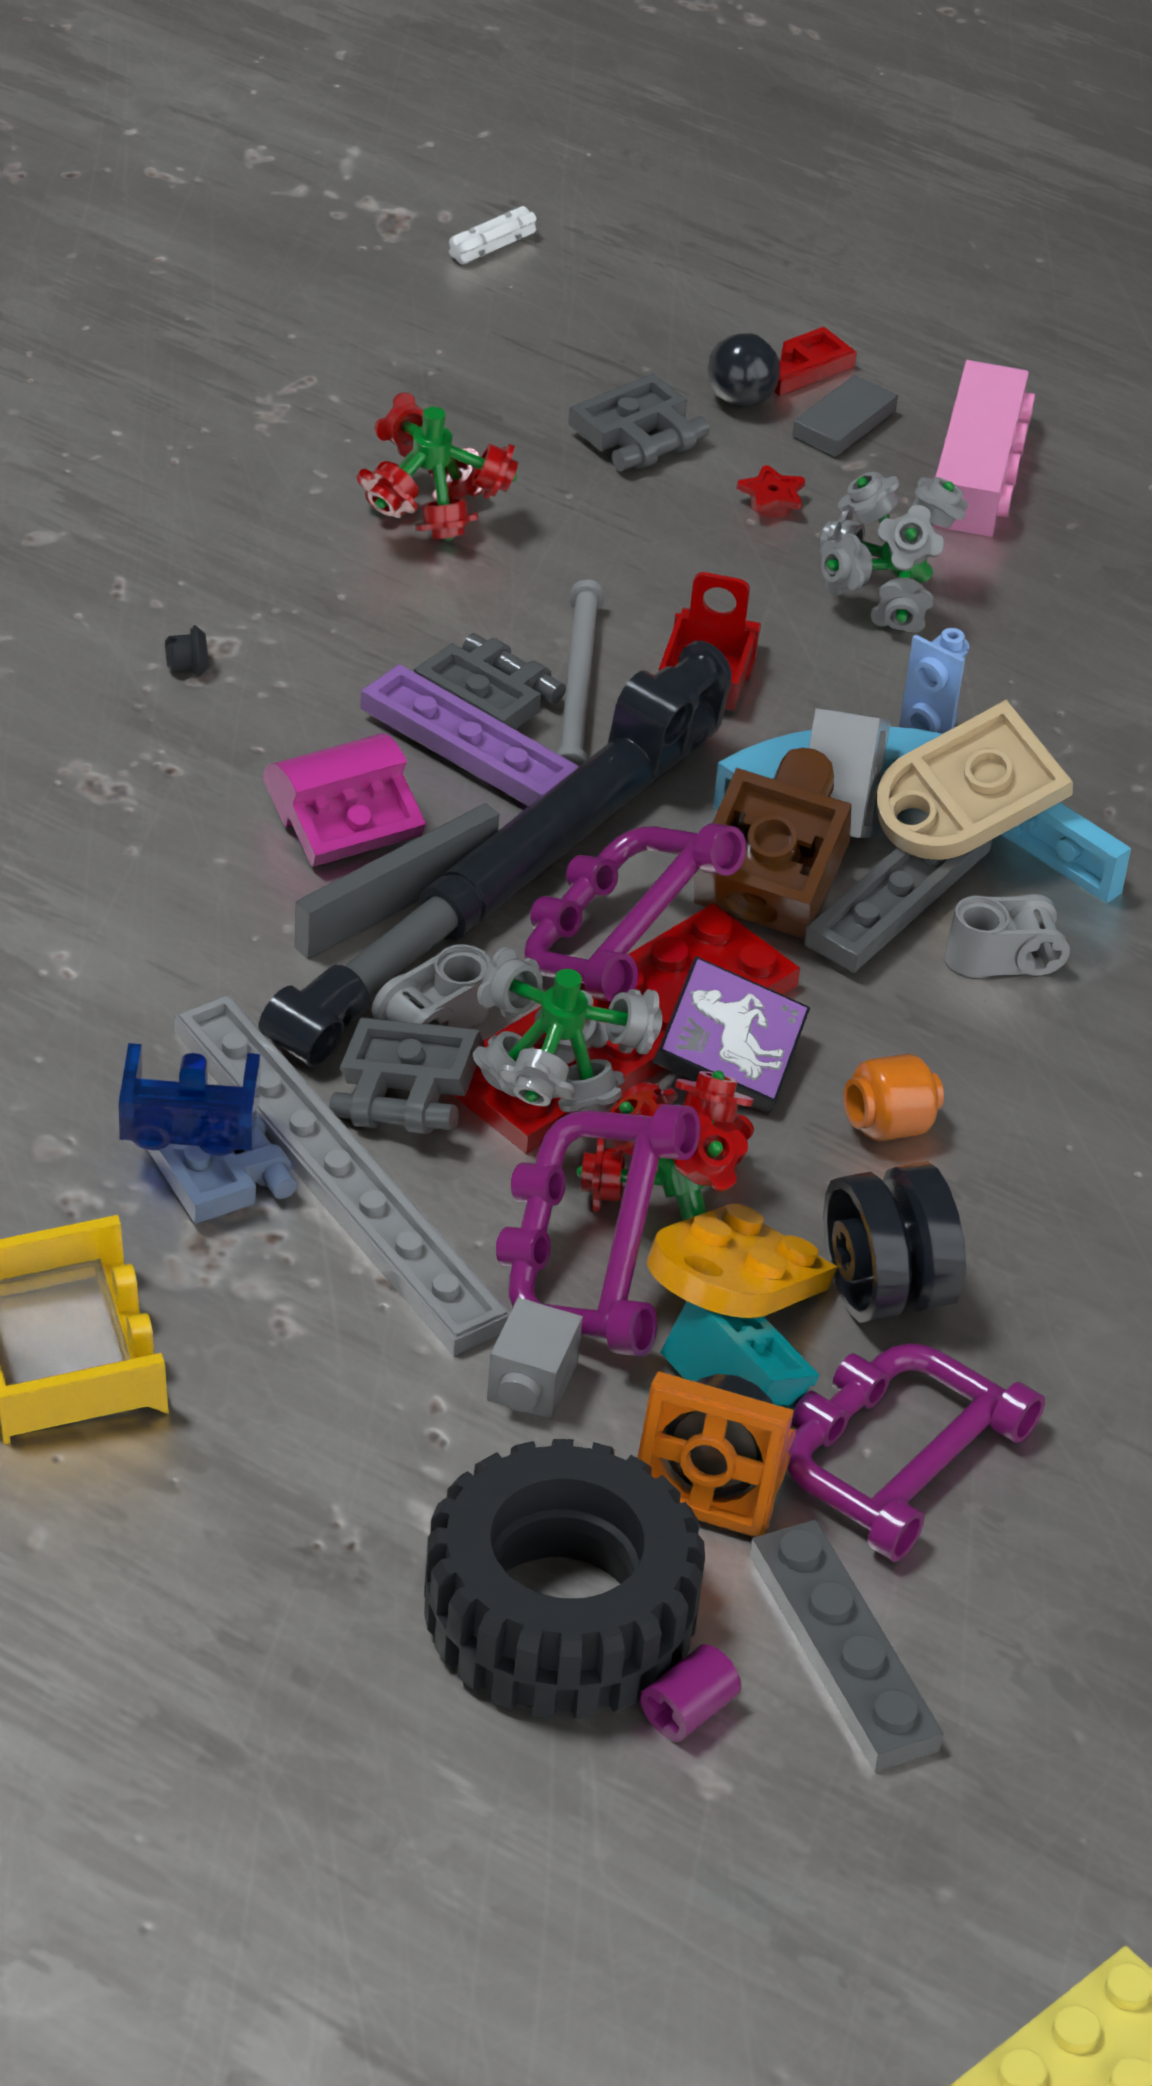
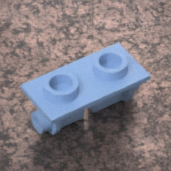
[899,628,969,734]

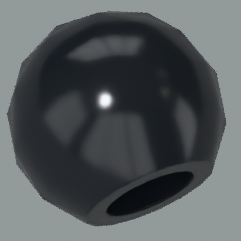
[707,333,781,407]

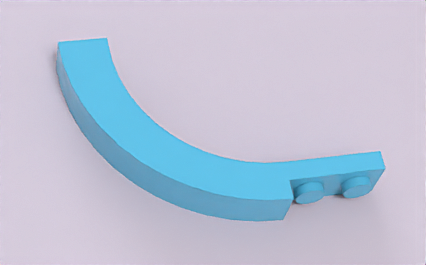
[713,726,1131,904]

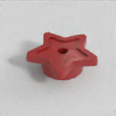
[736,465,805,517]

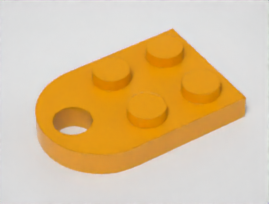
[647,1204,838,1318]

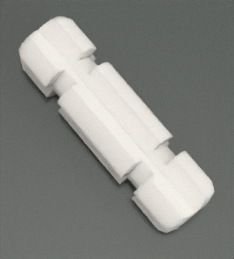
[448,206,537,265]

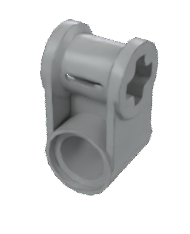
[945,894,1070,978]
[371,944,491,1029]

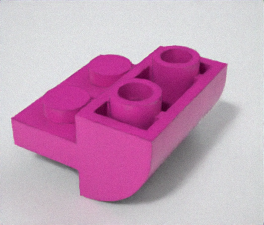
[262,733,426,867]

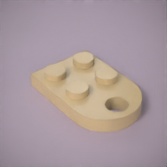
[877,699,1073,859]

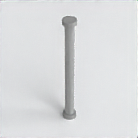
[555,579,604,766]

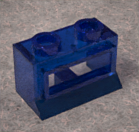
[118,1043,260,1156]

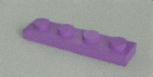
[360,664,579,806]

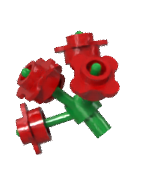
[356,392,519,541]
[577,1070,754,1221]

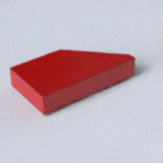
[775,326,857,396]

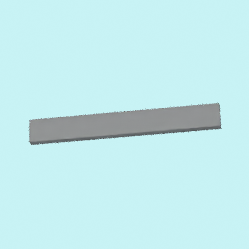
[174,994,510,1357]

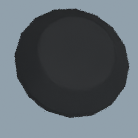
[165,625,208,677]

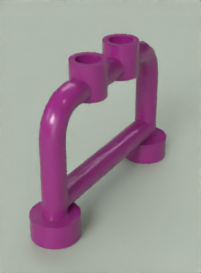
[523,823,746,1003]
[496,1104,700,1357]
[787,1343,1045,1562]

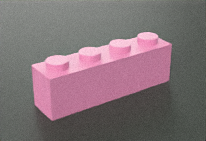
[932,360,1035,537]

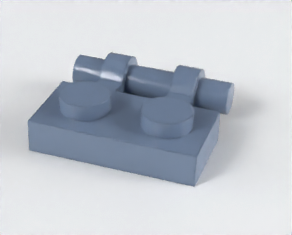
[139,1094,297,1224]

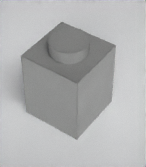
[487,1297,583,1420]

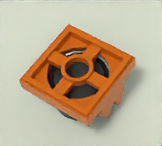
[637,1371,796,1537]

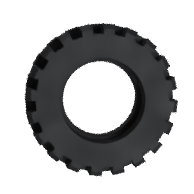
[424,1439,705,1719]

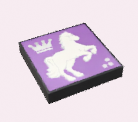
[652,956,811,1114]

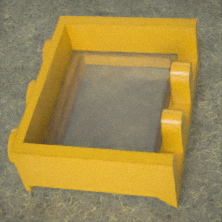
[0,1215,169,1444]

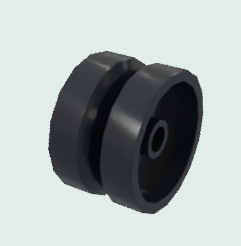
[823,1161,966,1323]

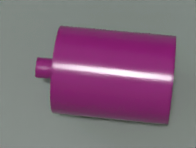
[640,1644,741,1742]

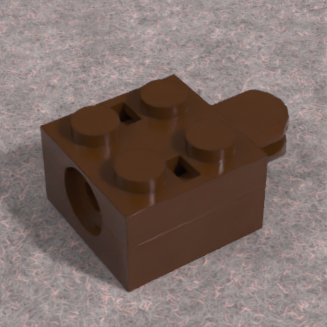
[693,747,852,939]

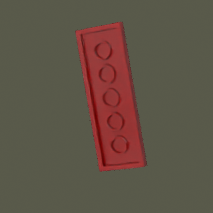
[453,903,800,1155]

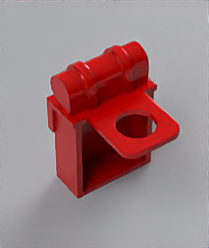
[658,572,761,711]

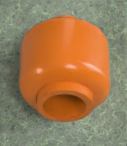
[843,1053,944,1142]

